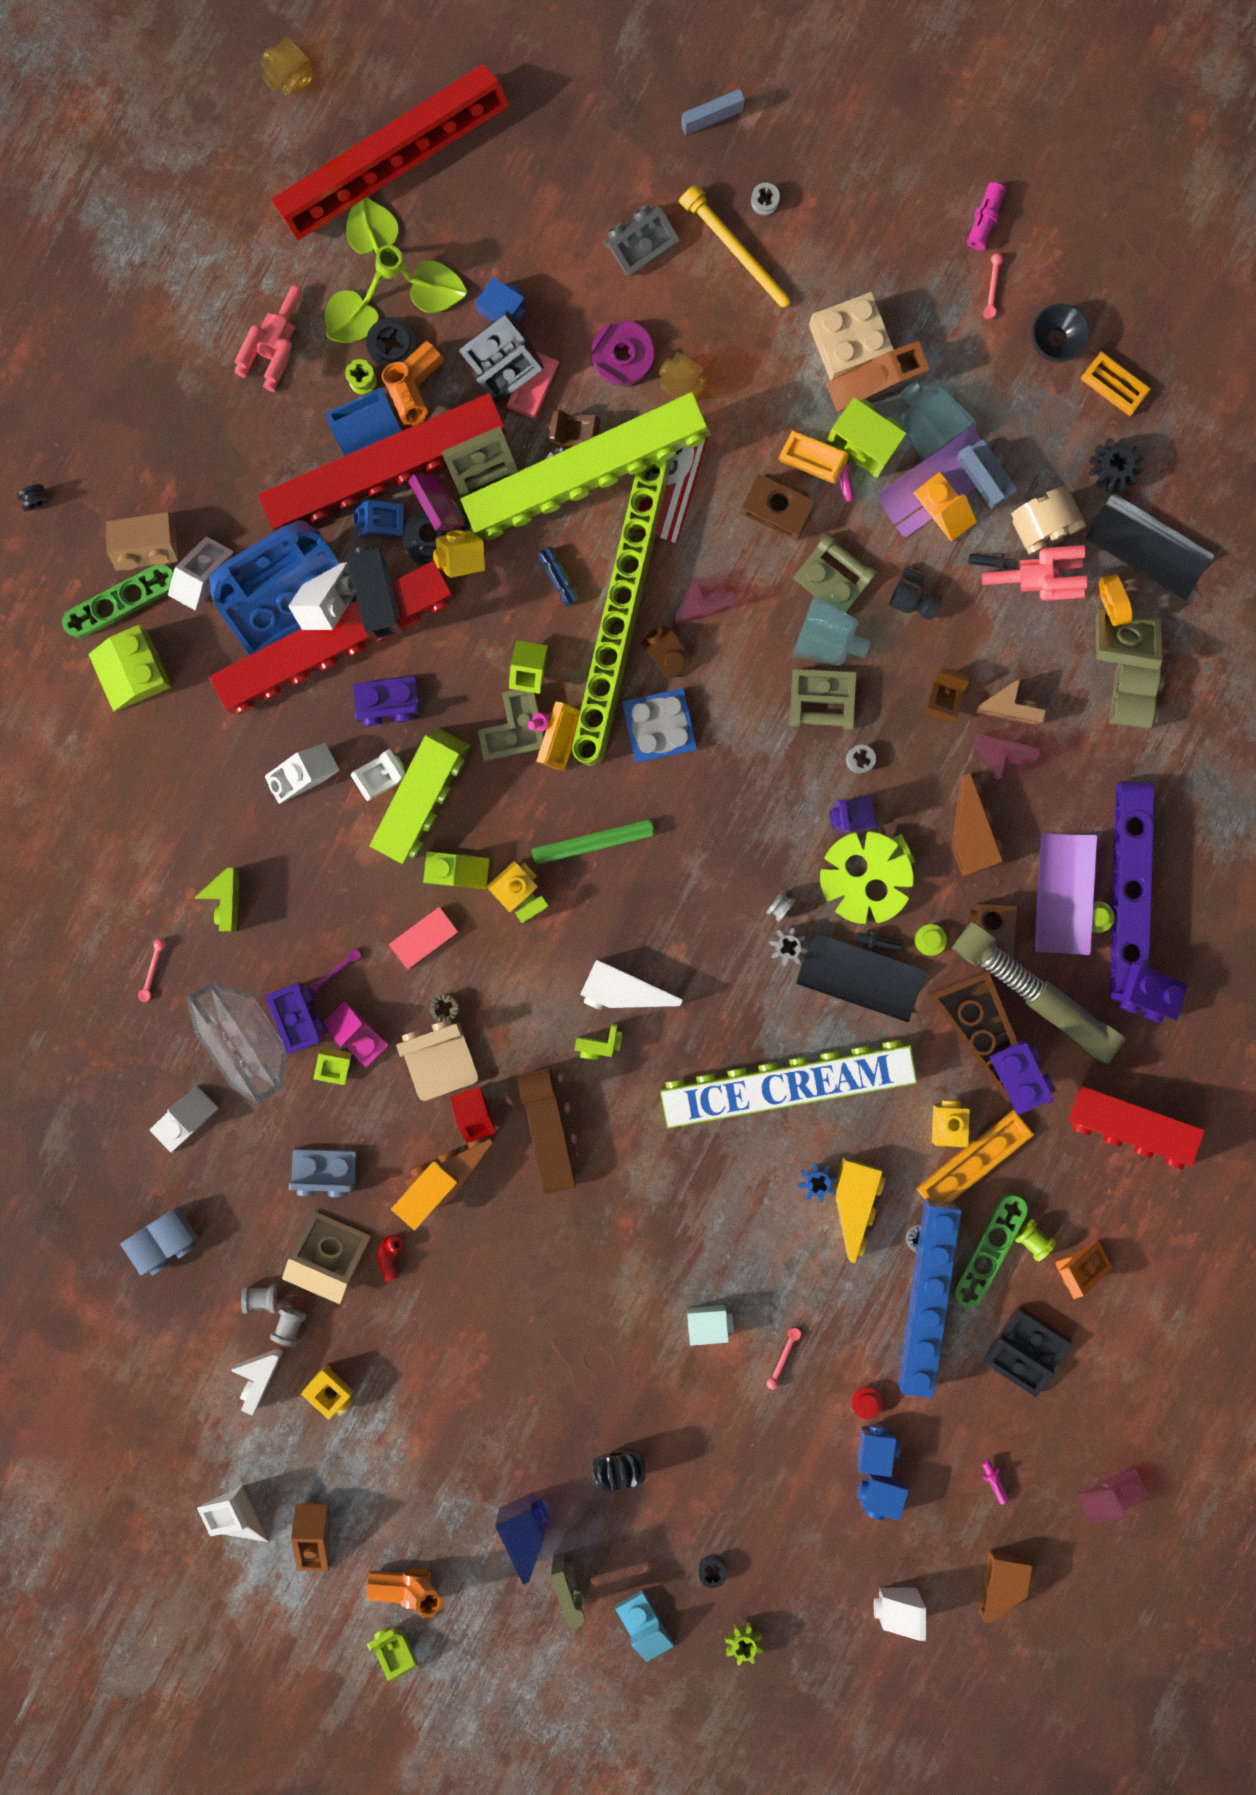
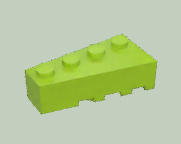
[369,728,471,864]

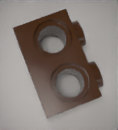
[968,904,1017,968]

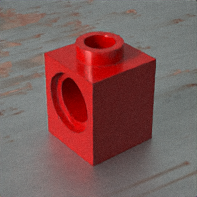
[450,1086,496,1144]

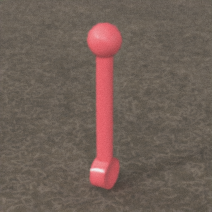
[983,253,1003,320]
[138,938,166,1002]
[767,1327,801,1390]

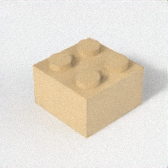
[809,292,893,381]

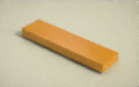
[916,1109,1034,1202]

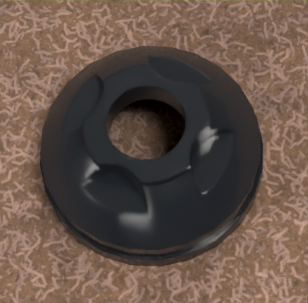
[1031,303,1090,363]
[402,509,450,565]

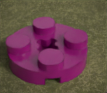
[592,321,654,387]

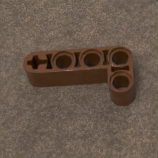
[517,1068,576,1194]

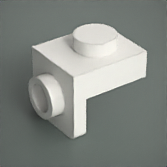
[351,749,405,801]

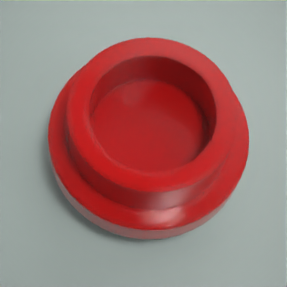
[851,1386,883,1419]

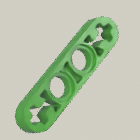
[62,565,174,638]
[953,1194,1028,1308]

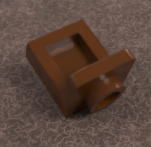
[548,409,601,448]
[640,625,693,681]
[924,668,970,724]

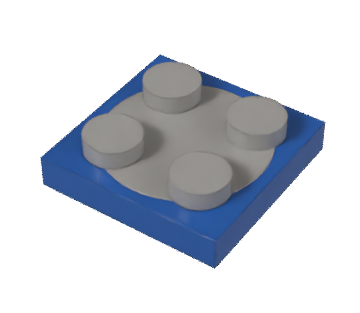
[622,688,697,764]

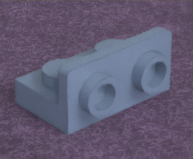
[956,440,1017,510]
[289,1148,357,1197]

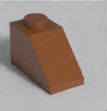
[291,1502,330,1571]
[979,1550,1035,1623]

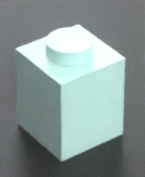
[687,1305,734,1345]

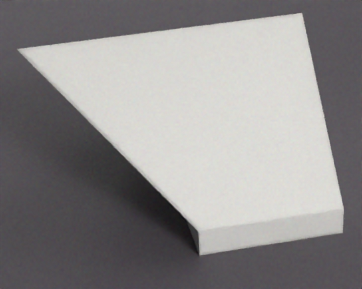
[197,1486,269,1542]

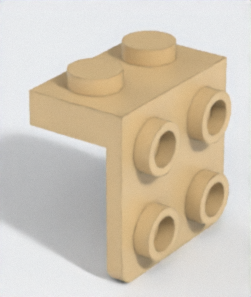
[396,1019,479,1101]

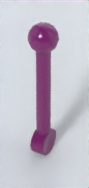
[308,949,361,995]

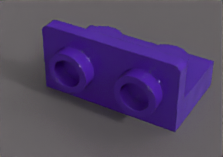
[353,676,421,727]
[990,1040,1057,1115]

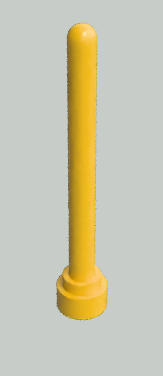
[679,184,790,308]

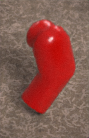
[375,1234,404,1282]

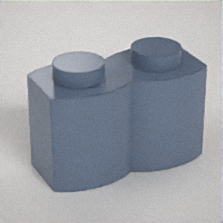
[120,1206,198,1275]

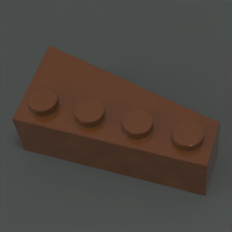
[928,970,1018,1102]

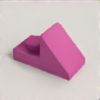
[324,1000,390,1067]

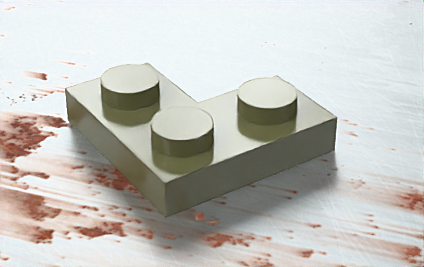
[478,690,544,761]

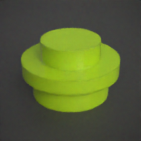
[1092,901,1114,933]
[915,924,947,956]

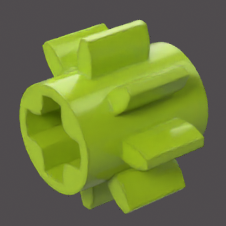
[724,1622,763,1666]

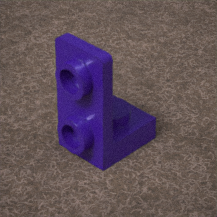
[829,796,876,834]

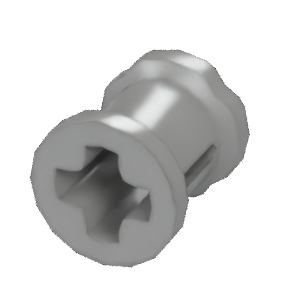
[241,1284,278,1314]
[270,1306,307,1347]

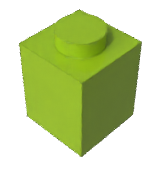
[509,641,548,694]

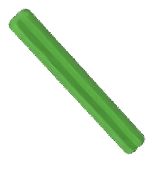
[532,820,655,864]

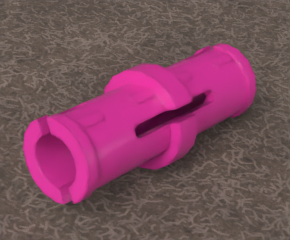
[966,182,1007,250]

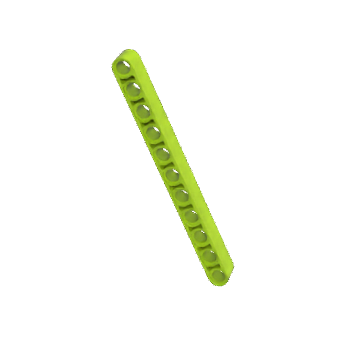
[572,457,673,766]

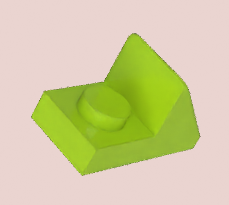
[423,852,490,890]
[195,868,239,931]

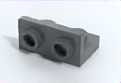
[602,204,679,276]

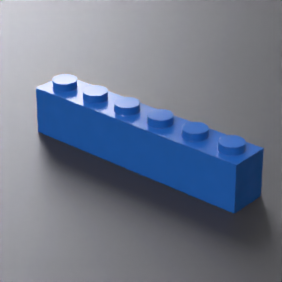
[897,1198,961,1398]

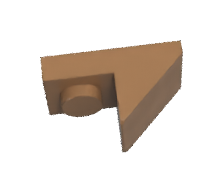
[976,679,1046,726]

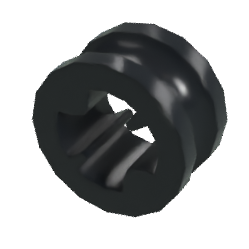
[17,484,50,511]
[698,1555,727,1588]

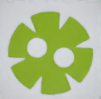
[820,832,913,924]

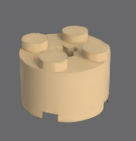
[1010,485,1086,555]

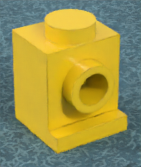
[301,1364,353,1420]

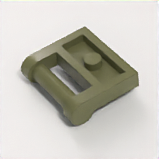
[442,426,518,498]
[793,533,878,617]
[789,669,856,730]
[551,1552,586,1629]

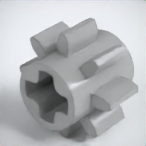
[768,928,808,966]

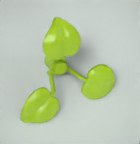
[325,197,467,343]

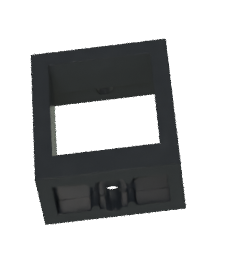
[347,545,403,640]

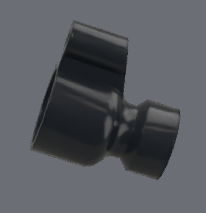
[889,565,942,621]

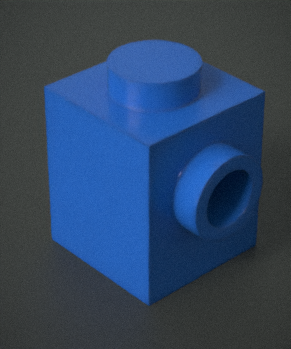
[475,277,527,325]
[857,1424,900,1477]
[857,1474,908,1521]

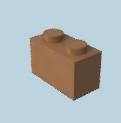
[106,512,178,571]

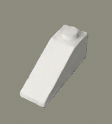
[580,960,683,1010]

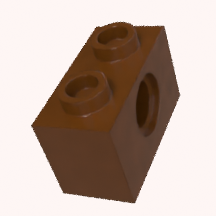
[740,473,815,540]

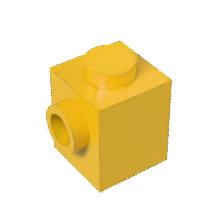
[433,530,485,578]
[487,861,538,912]
[932,1100,970,1147]

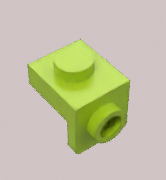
[574,1023,623,1060]
[367,1627,419,1682]

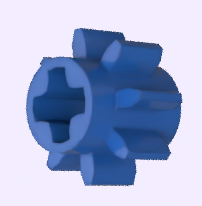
[798,1162,838,1203]

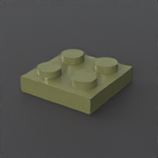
[1096,608,1163,670]

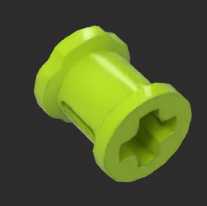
[345,359,377,395]
[1014,1219,1056,1261]

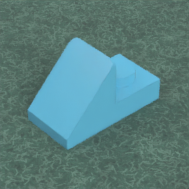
[615,1590,674,1662]

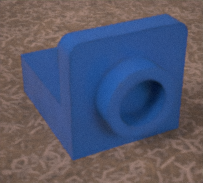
[353,500,404,537]

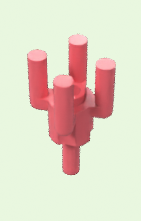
[234,286,303,392]
[982,545,1087,601]

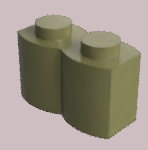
[1109,663,1165,730]

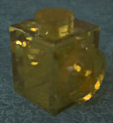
[259,36,313,97]
[659,352,709,400]

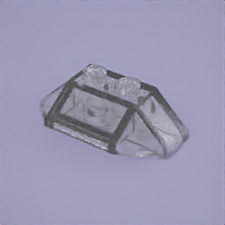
[186,981,287,1104]

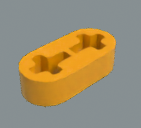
[1099,574,1132,626]

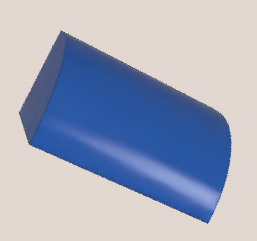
[324,388,401,456]

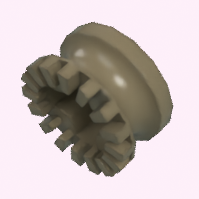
[430,994,459,1022]

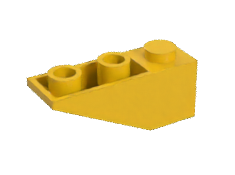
[834,1158,885,1263]

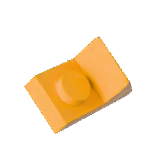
[913,471,977,542]

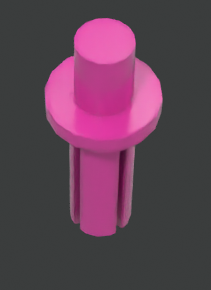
[839,463,855,502]
[528,712,552,731]
[981,1459,1009,1504]

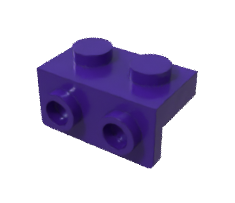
[1111,964,1188,1023]
[265,982,326,1054]

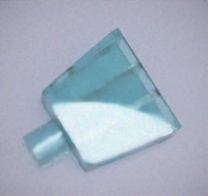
[900,381,976,462]
[791,596,871,666]

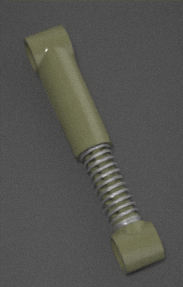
[952,922,1126,1065]

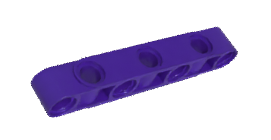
[1110,781,1154,995]

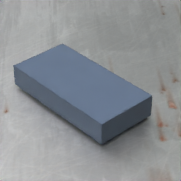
[681,89,745,136]

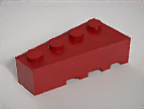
[1068,1086,1205,1170]

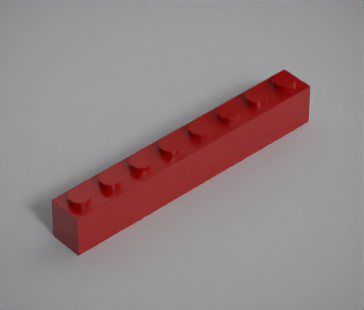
[271,64,509,241]
[257,393,506,531]
[209,560,454,715]

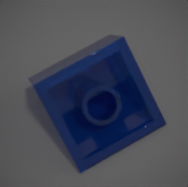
[495,1492,549,1585]

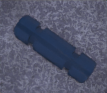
[538,547,579,607]

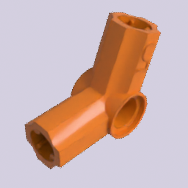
[382,341,444,426]
[366,1568,443,1618]

